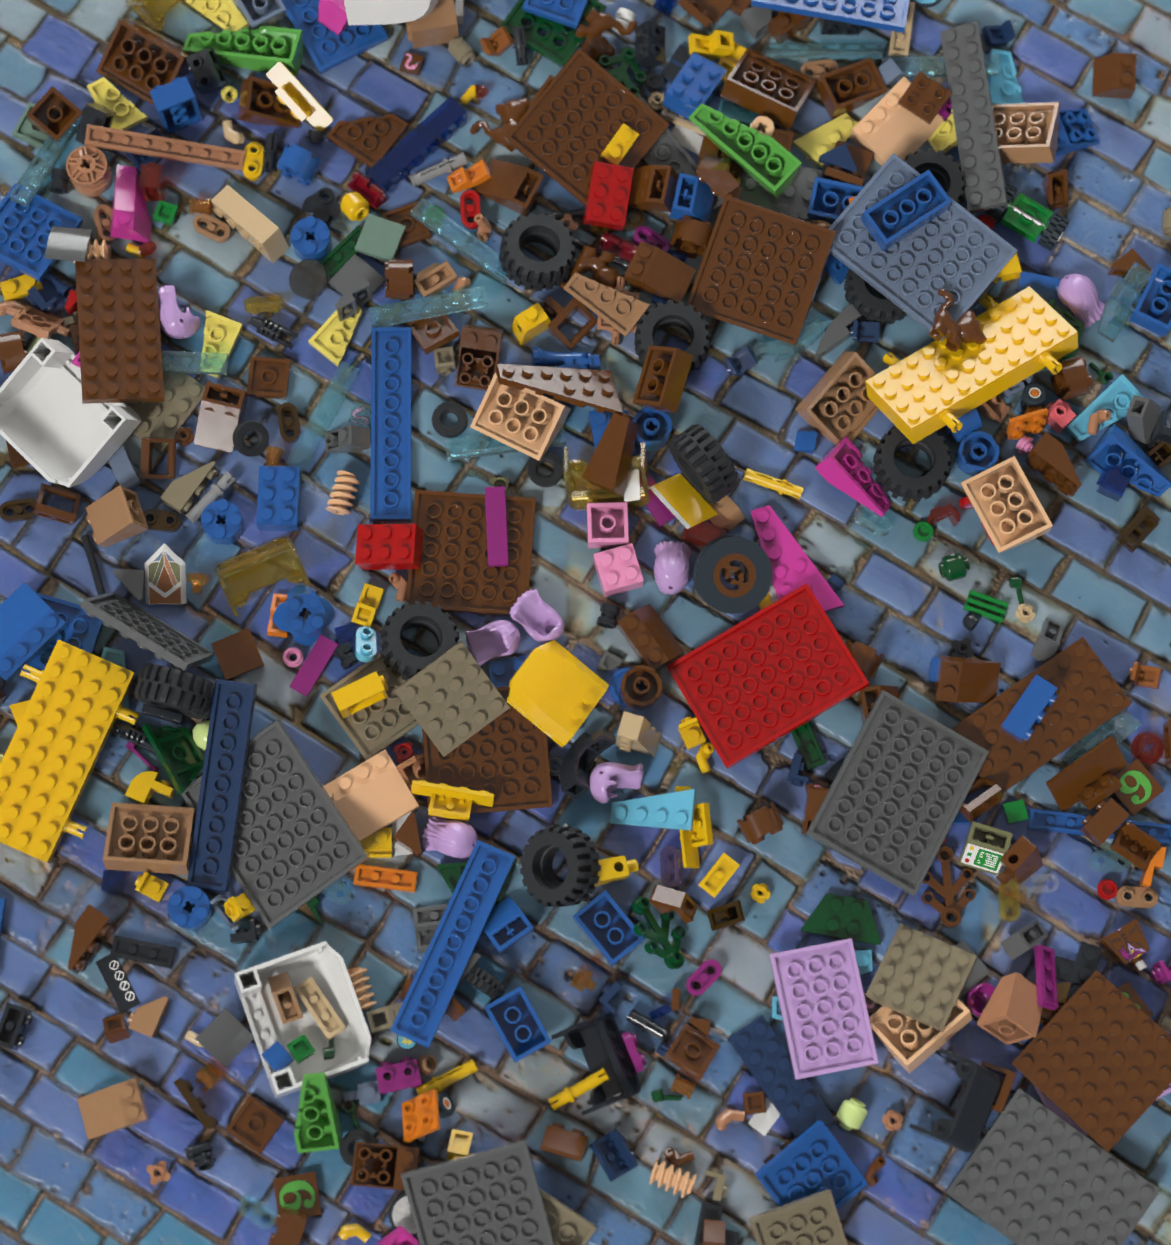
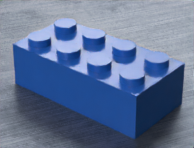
[861,170,952,252]

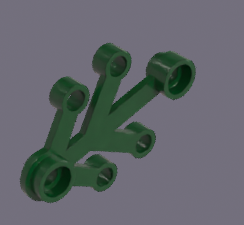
[598,47,646,97]
[631,897,685,969]

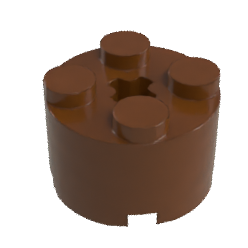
[669,215,713,259]
[385,259,414,300]
[0,330,28,374]
[1050,356,1093,401]
[845,639,885,681]
[620,665,662,710]
[736,802,784,845]

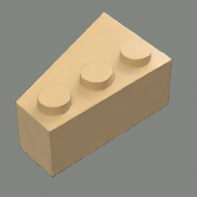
[616,711,661,757]

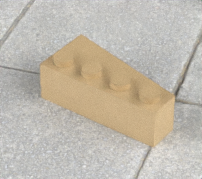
[211,185,289,264]

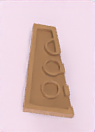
[563,273,651,337]

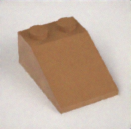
[77,1078,150,1140]

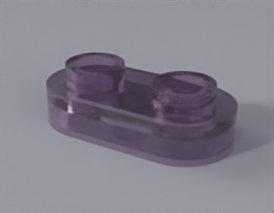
[660,846,683,888]

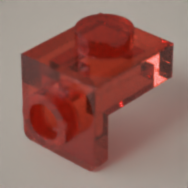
[927,503,961,527]

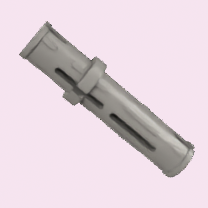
[409,152,468,187]
[185,471,236,524]

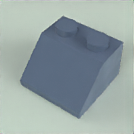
[235,0,287,28]

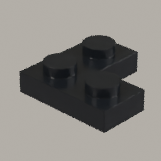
[1055,942,1102,986]
[694,1202,740,1245]

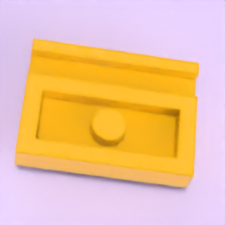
[360,827,392,858]

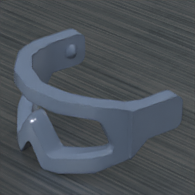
[210,894,242,932]

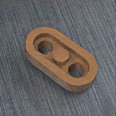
[800,59,839,80]
[93,204,116,244]
[193,214,231,243]
[1115,886,1158,909]

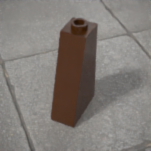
[582,413,639,497]

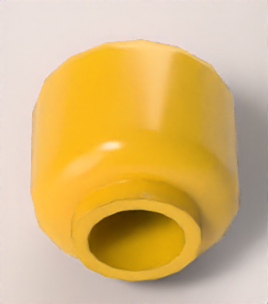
[340,192,370,221]

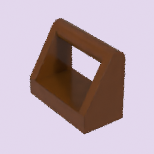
[548,297,597,351]
[140,437,177,479]
[33,483,81,526]
[959,777,1003,823]
[981,1061,1016,1114]

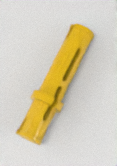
[743,468,804,500]
[415,1059,478,1095]
[548,1068,609,1111]

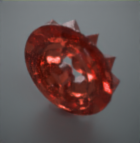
[1131,731,1165,764]

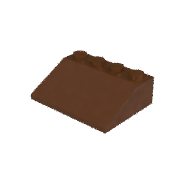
[96,19,190,105]
[721,48,817,130]

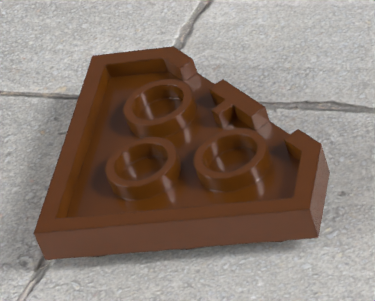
[327,113,409,171]

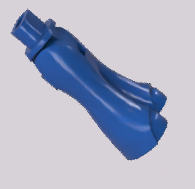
[531,347,600,370]

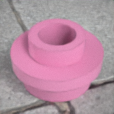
[1016,436,1034,455]
[283,647,304,668]

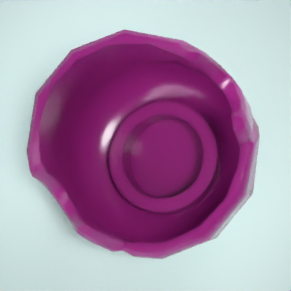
[966,983,995,1016]

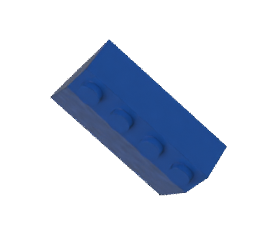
[0,582,68,683]

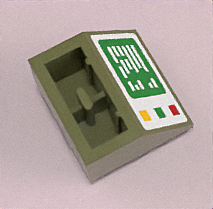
[958,821,1013,876]

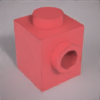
[1045,398,1076,434]

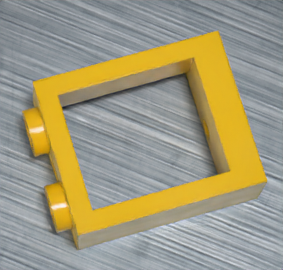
[331,671,389,719]

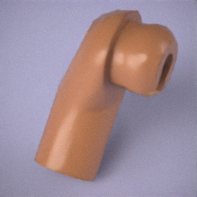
[452,277,471,306]
[389,573,407,602]

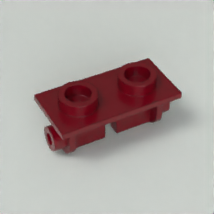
[346,171,388,209]
[599,232,638,262]

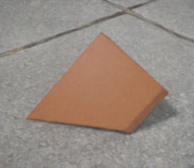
[976,394,1010,424]
[396,753,426,797]

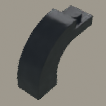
[560,728,616,799]

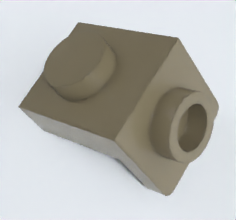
[433,346,456,375]
[704,1167,728,1201]

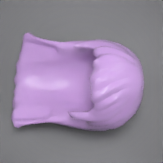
[1057,273,1107,328]
[158,285,200,339]
[654,541,692,595]
[510,589,564,643]
[466,620,521,667]
[590,762,644,804]
[421,816,478,858]

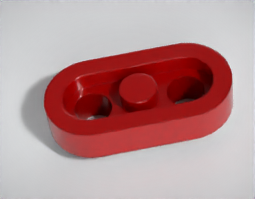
[460,190,481,230]

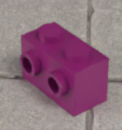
[375,1056,423,1095]

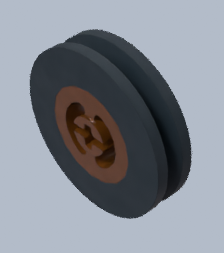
[693,535,772,614]

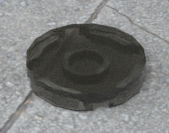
[289,260,328,300]

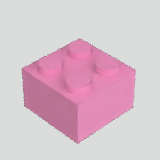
[587,502,629,548]
[593,543,644,597]

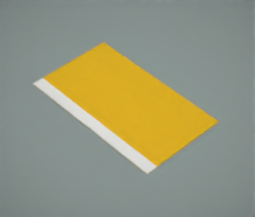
[649,473,718,529]

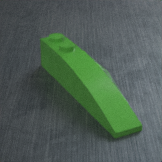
[183,26,303,76]
[688,103,802,199]

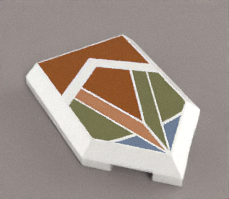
[144,543,187,604]

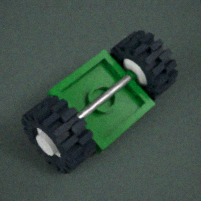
[985,182,1070,251]

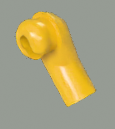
[696,743,714,774]
[339,1223,372,1243]

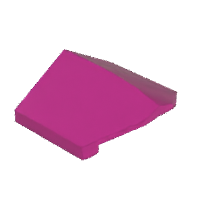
[318,0,348,35]

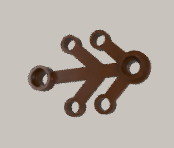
[921,846,976,928]

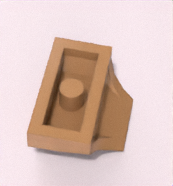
[414,261,458,299]
[705,495,745,532]

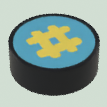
[397,1035,417,1050]

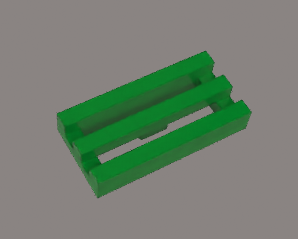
[963,590,1009,623]

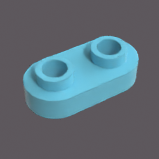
[355,626,377,663]

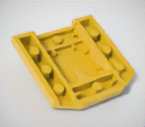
[507,640,609,747]

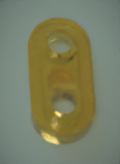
[244,295,284,314]
[998,880,1021,922]

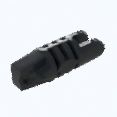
[248,316,299,350]
[113,719,156,754]

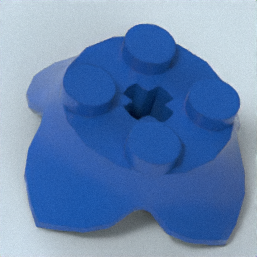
[272,585,334,646]

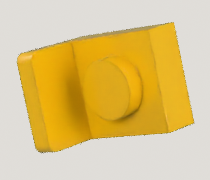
[677,716,706,751]
[135,871,170,903]
[223,892,256,922]
[446,1129,473,1161]

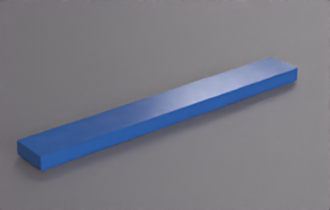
[1028,808,1171,846]

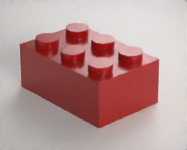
[583,161,634,230]
[355,524,423,570]

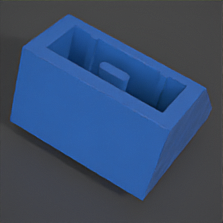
[670,173,714,222]
[483,896,534,954]

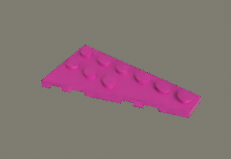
[750,505,844,613]

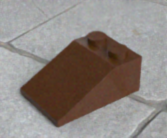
[815,57,888,119]
[237,76,301,128]
[624,241,696,304]
[934,655,1001,703]

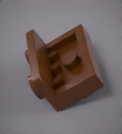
[1110,822,1161,870]

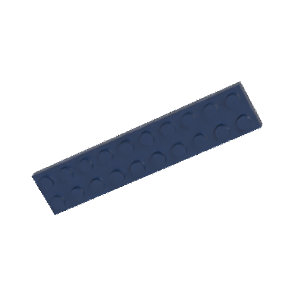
[187,679,257,891]

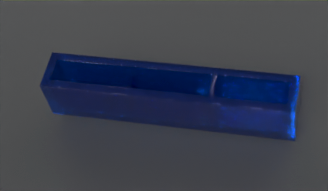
[365,96,467,193]

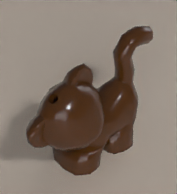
[574,8,637,62]
[470,97,530,152]
[559,246,626,289]
[929,289,987,352]

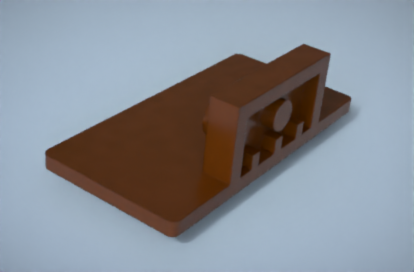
[1046,736,1128,812]

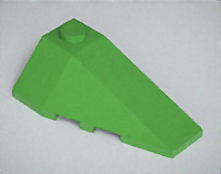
[294,1072,343,1153]

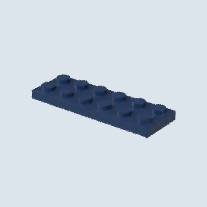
[728,1015,835,1139]

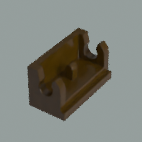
[1115,505,1160,553]

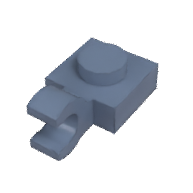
[343,1081,381,1106]

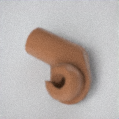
[474,214,491,243]
[0,300,26,316]
[1087,409,1111,435]
[715,1109,745,1131]

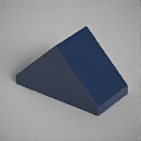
[818,144,857,173]

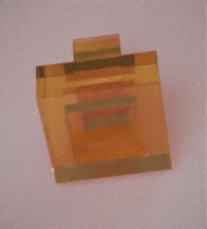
[186,571,211,593]
[569,967,596,991]
[195,1063,225,1092]

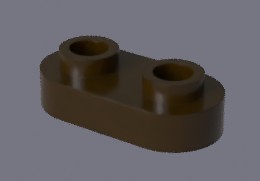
[277,403,301,443]
[0,498,38,523]
[143,509,182,533]

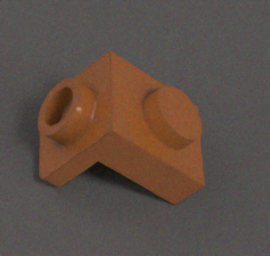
[479,26,514,57]
[1129,662,1163,690]

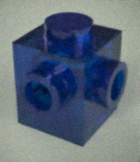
[1096,469,1130,502]

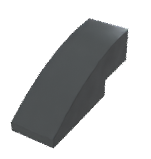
[815,303,861,361]

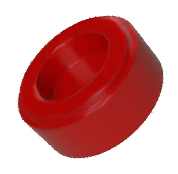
[959,496,973,509]

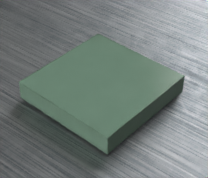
[12,102,54,152]
[355,214,406,261]

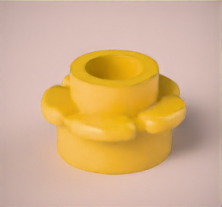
[750,883,771,903]

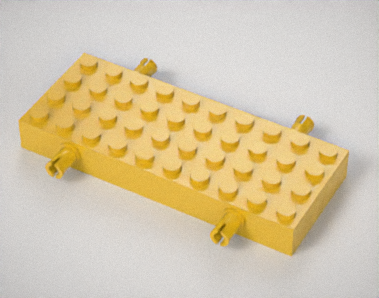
[865,287,1078,444]
[0,639,140,863]

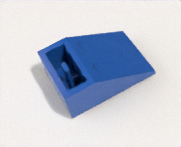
[1055,109,1100,157]

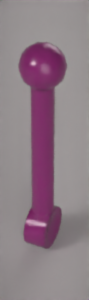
[126,742,158,772]

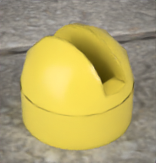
[221,86,238,103]

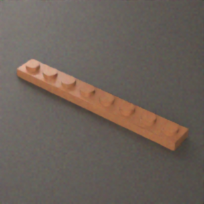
[84,124,245,171]

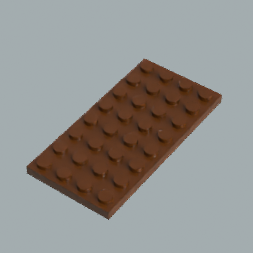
[75,258,165,404]
[951,637,1132,794]

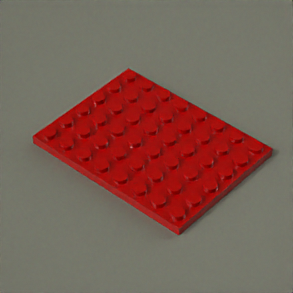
[667,583,870,769]

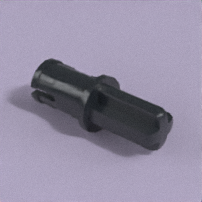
[513,26,529,66]
[262,133,278,173]
[626,1009,667,1040]

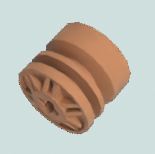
[66,146,113,197]

